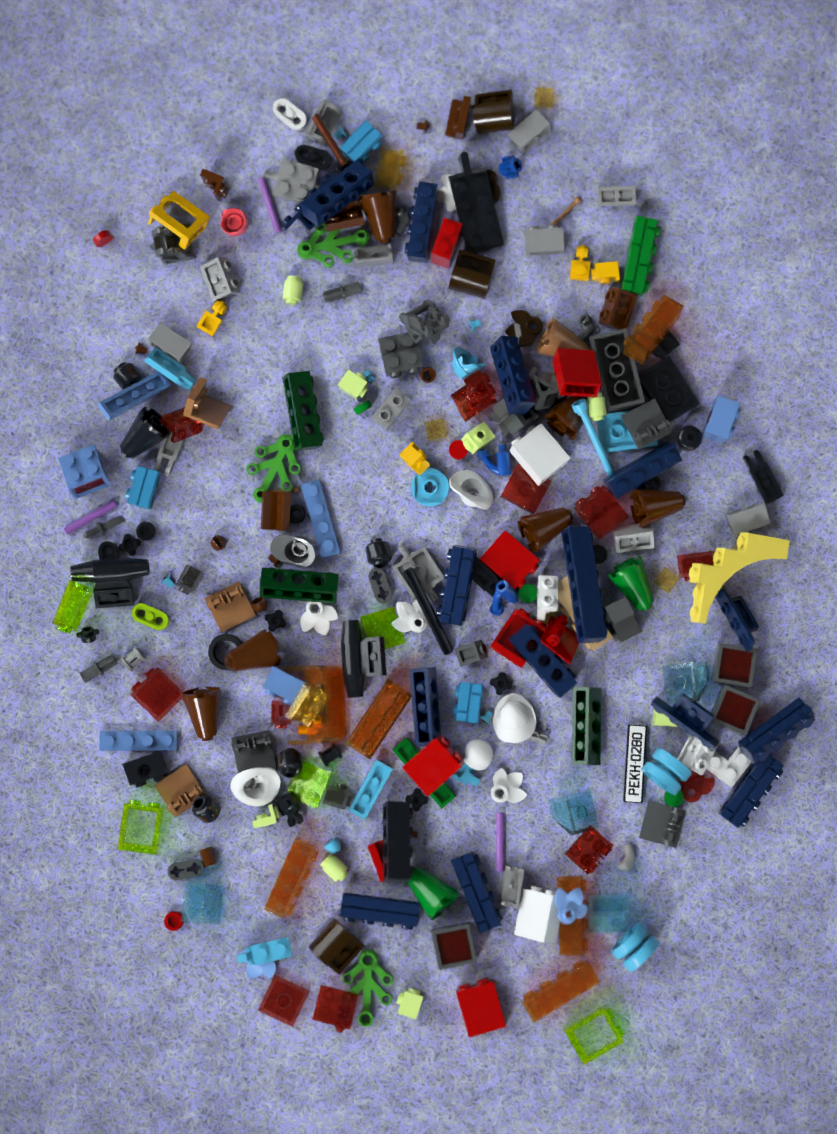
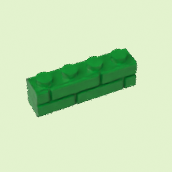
[621,216,661,297]

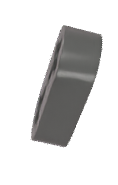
[368,568,392,604]
[168,859,205,880]

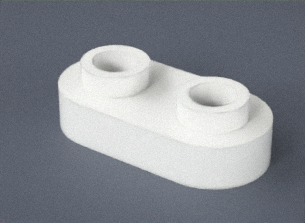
[273,98,307,131]

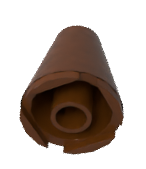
[359,190,397,244]
[544,396,587,440]
[630,489,685,528]
[517,507,573,553]
[225,629,281,672]
[182,686,221,741]

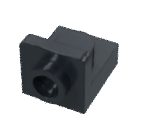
[650,330,680,359]

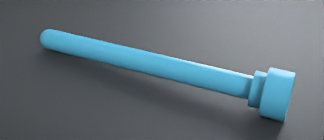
[571,399,614,476]

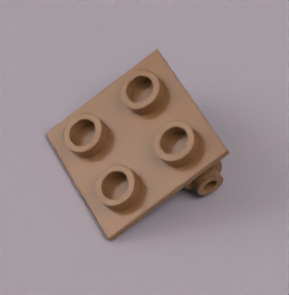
[205,582,256,633]
[154,764,206,817]

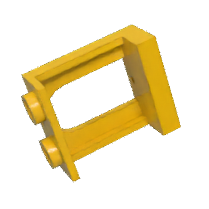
[148,190,210,250]

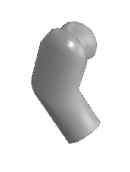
[618,843,636,872]

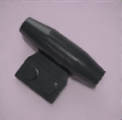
[70,558,150,609]
[341,620,387,698]

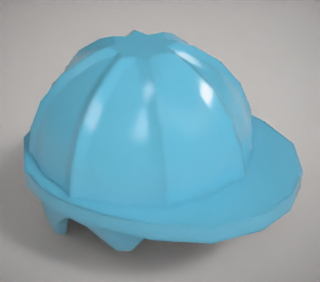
[452,347,486,381]

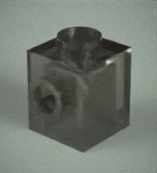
[176,564,205,595]
[322,783,353,810]

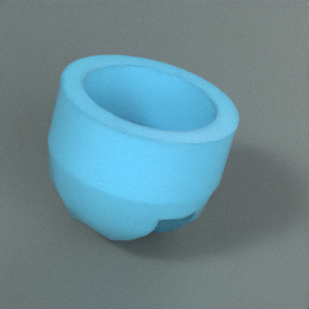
[324,837,341,854]

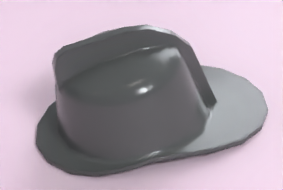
[270,534,315,567]

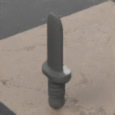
[83,516,125,539]

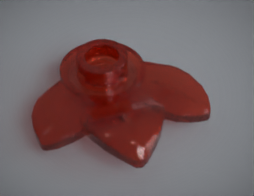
[676,770,715,803]

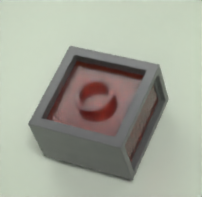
[711,643,758,688]
[711,685,761,736]
[431,922,477,970]

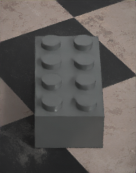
[588,328,645,414]

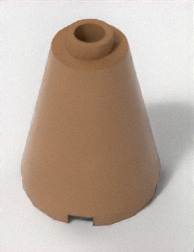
[536,318,590,357]

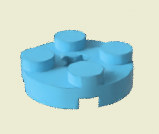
[411,468,449,507]

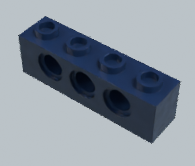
[301,160,374,227]
[507,624,577,698]
[409,667,441,746]

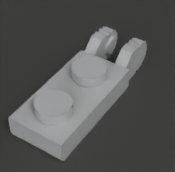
[154,419,189,476]

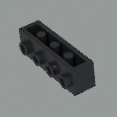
[382,801,413,882]

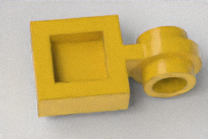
[569,244,590,282]
[196,300,228,337]

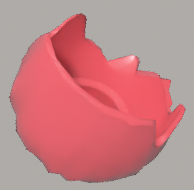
[220,208,249,237]

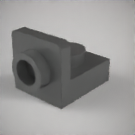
[455,640,488,667]

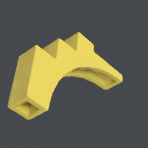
[689,532,790,624]

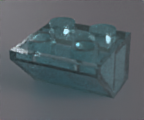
[181,882,224,925]
[587,893,628,933]

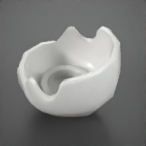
[464,739,493,770]

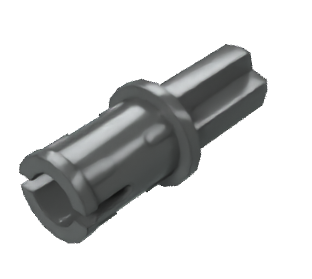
[323,282,361,303]
[80,655,118,683]

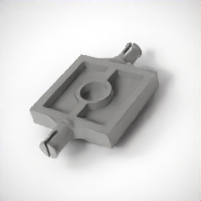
[264,158,320,203]
[392,544,444,602]

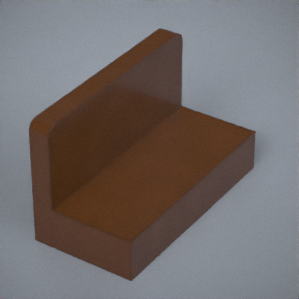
[260,491,291,531]

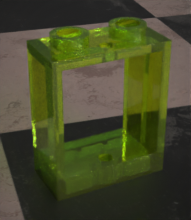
[52,580,93,634]
[117,799,164,855]
[563,1005,625,1065]

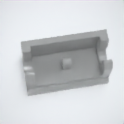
[306,99,342,146]
[508,110,551,155]
[596,186,636,206]
[353,244,393,267]
[148,323,192,364]
[725,502,771,536]
[612,523,655,553]
[499,865,524,908]

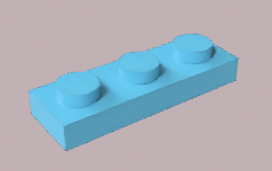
[348,759,393,820]

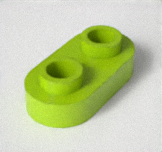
[132,603,169,631]

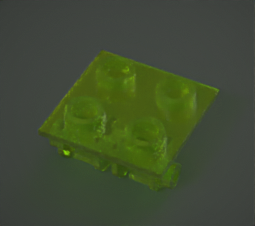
[360,607,406,649]
[286,761,332,809]

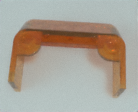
[284,665,347,745]

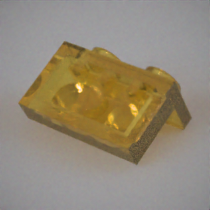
[374,148,407,190]
[285,683,330,728]

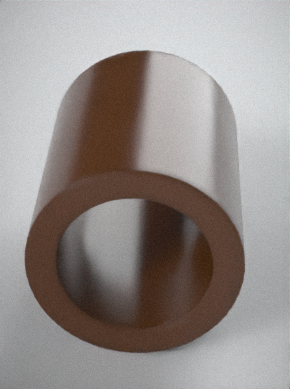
[199,846,218,867]

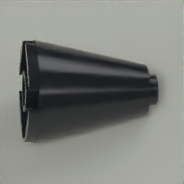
[120,407,171,458]

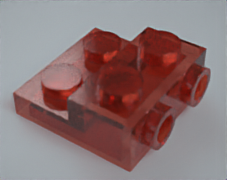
[450,370,497,422]
[574,485,629,540]
[130,667,183,722]

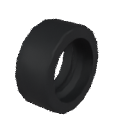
[208,634,242,670]

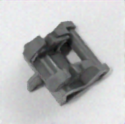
[149,223,196,264]
[399,299,449,344]
[529,367,565,411]
[488,398,540,438]

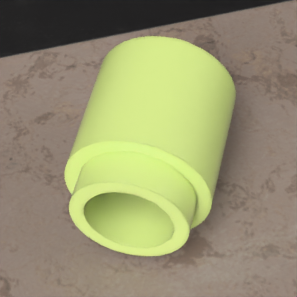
[283,276,304,305]
[586,393,607,421]
[320,853,349,882]

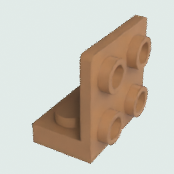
[183,377,231,429]

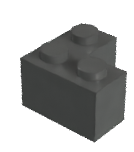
[604,596,642,643]

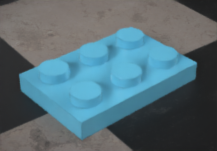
[596,411,658,453]

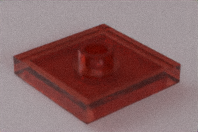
[500,463,551,514]
[258,974,309,1027]

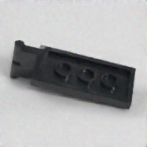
[448,152,504,253]

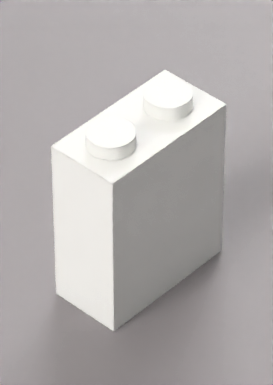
[509,424,570,486]
[514,886,560,944]

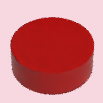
[93,230,113,247]
[449,440,468,460]
[164,911,184,931]

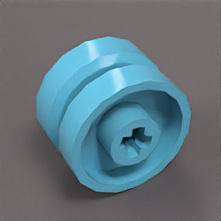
[641,748,692,795]
[610,922,660,972]

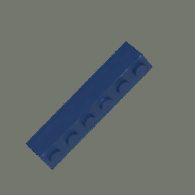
[561,526,608,644]

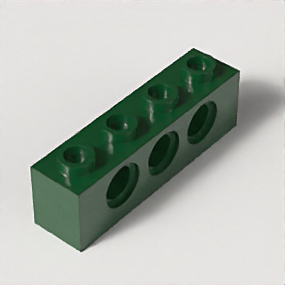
[282,371,324,452]
[259,567,339,604]
[572,687,602,765]

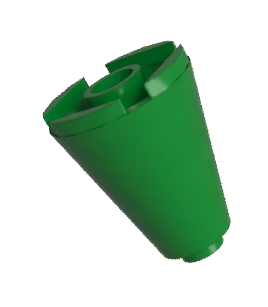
[607,556,654,611]
[407,867,458,920]

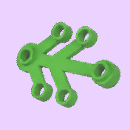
[297,223,370,268]
[246,434,301,503]
[341,949,393,1027]

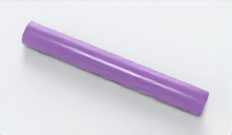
[258,178,282,233]
[64,500,117,535]
[496,813,504,871]

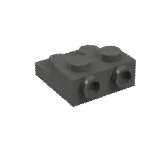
[378,332,423,378]

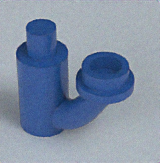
[477,444,512,476]
[490,580,519,616]

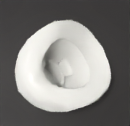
[449,470,493,510]
[493,693,536,743]
[230,767,281,806]

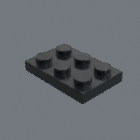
[638,356,700,422]

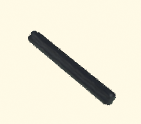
[403,567,453,655]

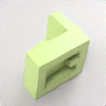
[252,804,280,829]

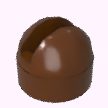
[420,367,436,383]
[211,535,226,551]
[251,597,268,613]

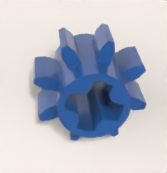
[499,155,522,179]

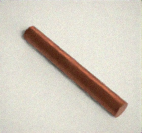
[311,114,348,166]

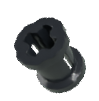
[318,743,343,767]

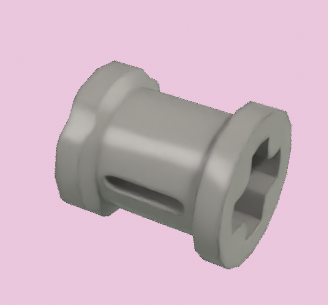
[120,647,146,672]

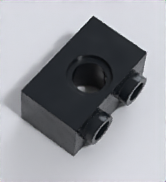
[122,751,169,788]

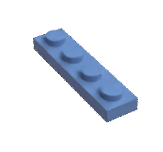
[98,371,171,421]
[301,480,340,558]
[99,731,177,751]

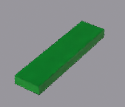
[392,737,456,809]

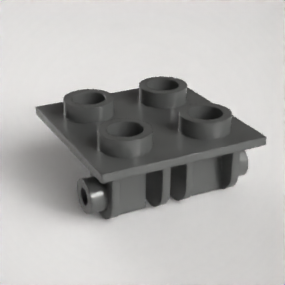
[621,399,672,450]
[231,730,276,773]
[639,800,686,848]

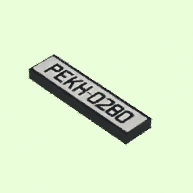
[623,725,647,803]

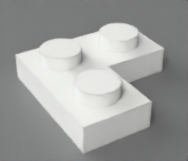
[706,746,751,788]

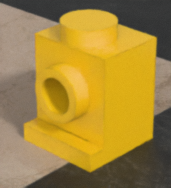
[591,261,620,284]
[399,442,430,476]

